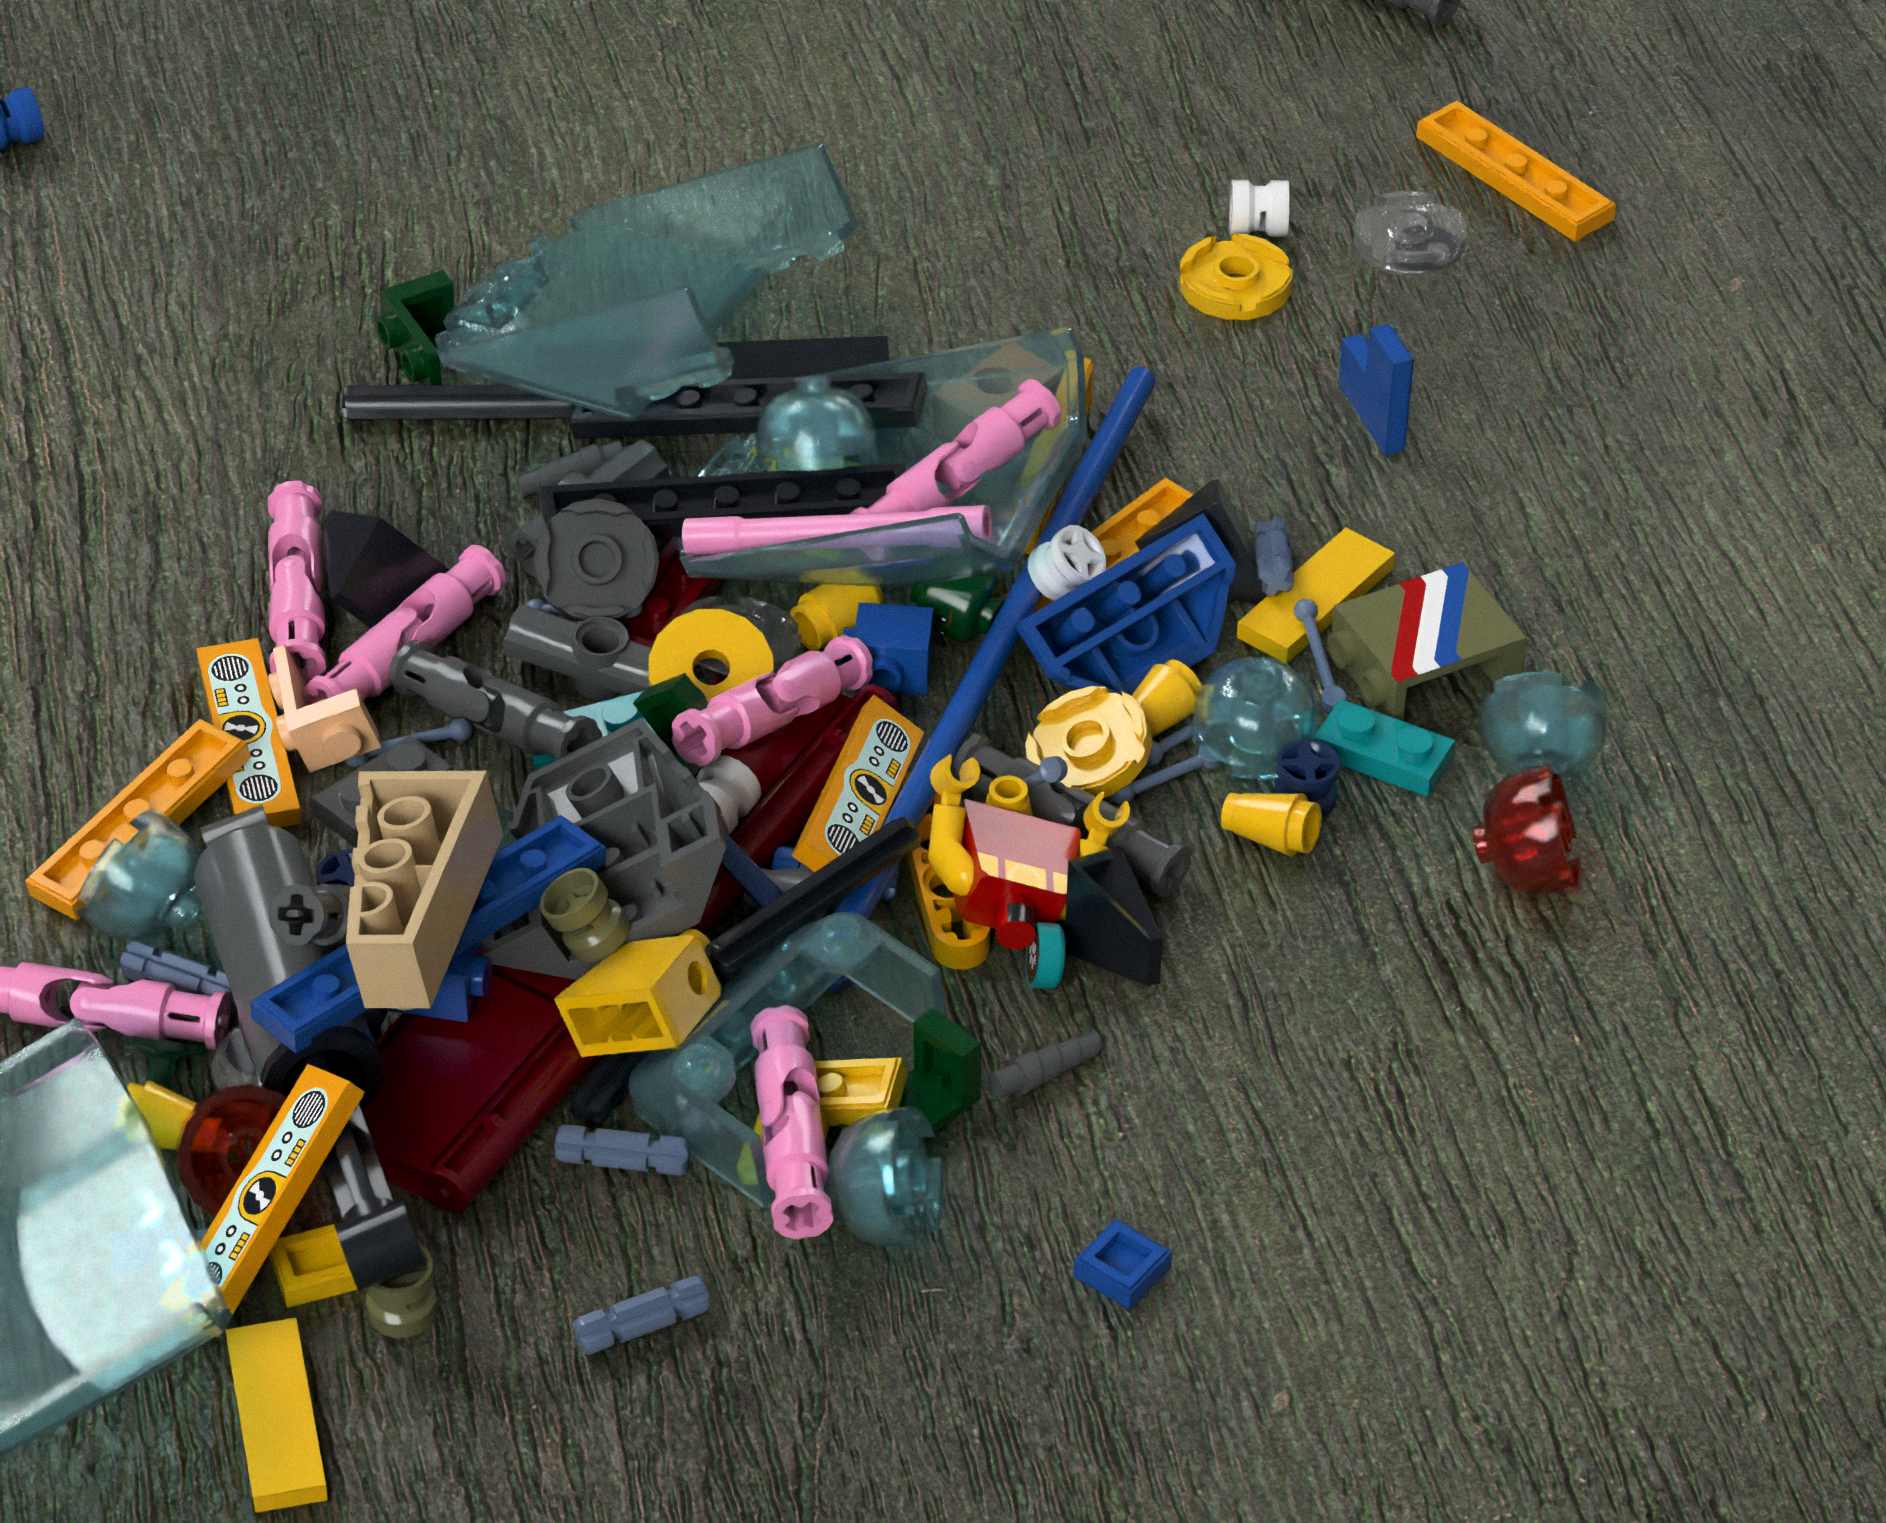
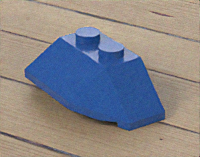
[1014,513,1237,696]

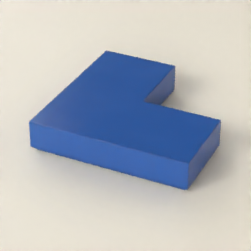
[1338,324,1414,455]

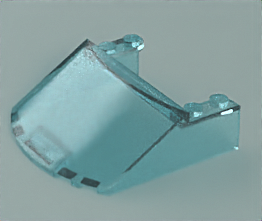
[435,143,859,422]

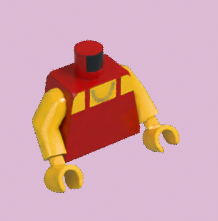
[928,754,1130,950]

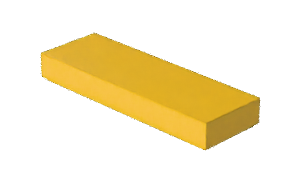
[1237,527,1395,664]
[225,1318,328,1513]

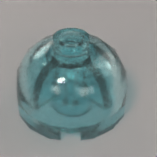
[756,376,877,471]
[1192,656,1318,780]
[1480,672,1608,788]
[76,808,202,942]
[824,1106,944,1248]

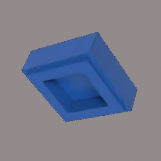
[1073,1219,1172,1310]

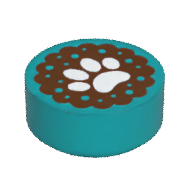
[1025,922,1065,989]

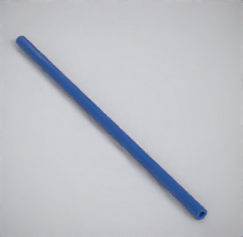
[832,367,1156,936]

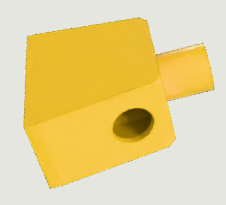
[554,929,721,1057]

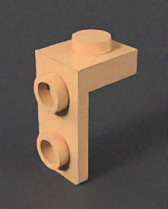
[268,644,381,773]

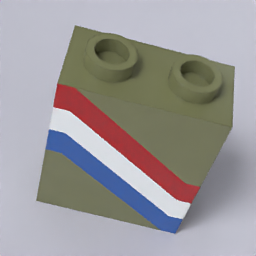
[1327,562,1527,721]

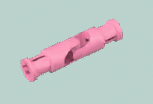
[850,379,1061,559]
[267,481,326,685]
[304,545,507,705]
[672,635,873,767]
[0,962,231,1052]
[750,1005,833,1239]

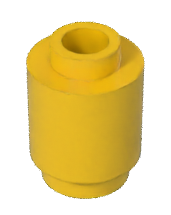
[790,568,884,651]

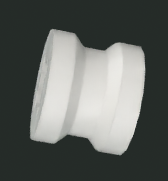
[1028,525,1106,601]

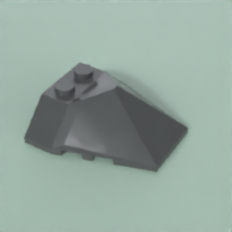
[482,718,726,980]

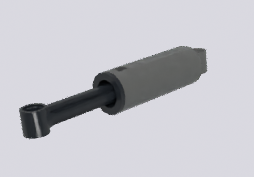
[193,805,426,1292]

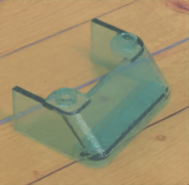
[628,912,948,1208]

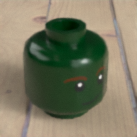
[910,552,1004,644]

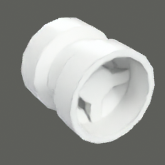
[1229,179,1289,237]
[696,755,761,836]

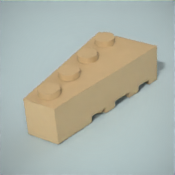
[346,770,503,1010]

